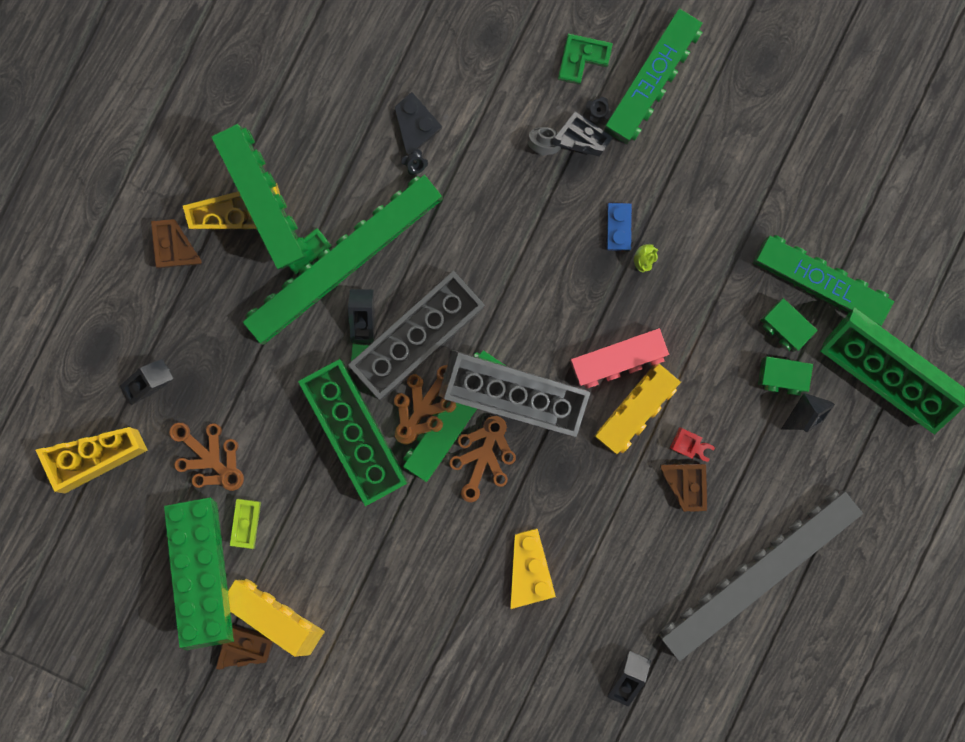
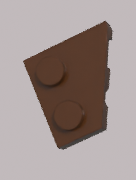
[151,219,202,268]
[660,464,707,512]
[216,625,273,670]

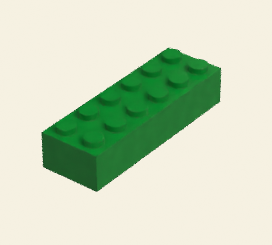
[211,124,308,269]
[821,307,965,435]
[298,359,409,506]
[164,498,234,650]

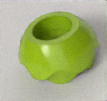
[634,244,658,272]

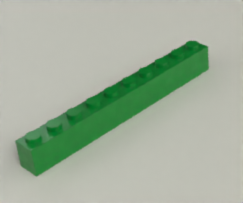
[243,175,443,345]

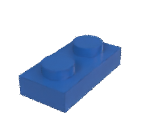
[607,203,632,251]

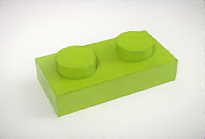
[230,499,261,549]

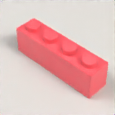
[570,328,669,389]

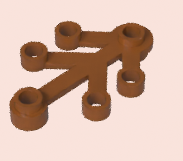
[394,365,456,444]
[450,416,516,502]
[170,423,244,491]

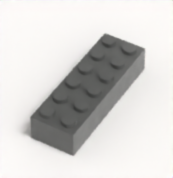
[348,271,485,401]
[438,350,591,437]

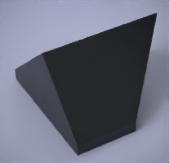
[781,393,835,433]

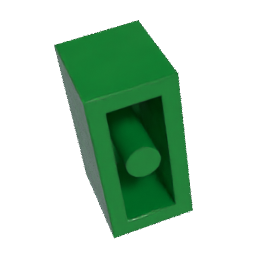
[760,298,818,352]
[758,357,813,396]

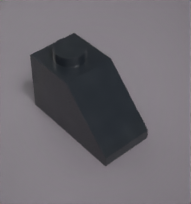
[348,289,375,343]
[120,359,174,406]
[607,651,651,707]

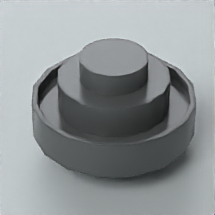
[528,127,561,156]

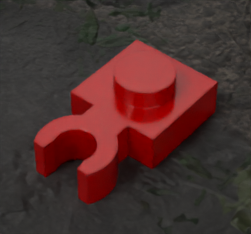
[670,427,715,462]

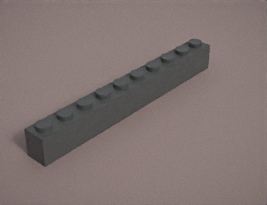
[659,490,863,661]

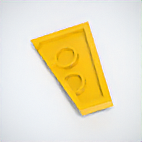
[510,528,556,609]

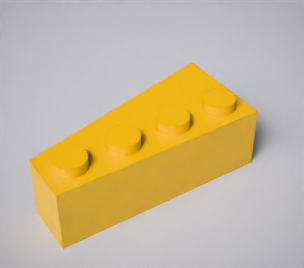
[183,183,280,229]
[594,364,681,454]
[36,427,148,493]
[228,579,325,657]

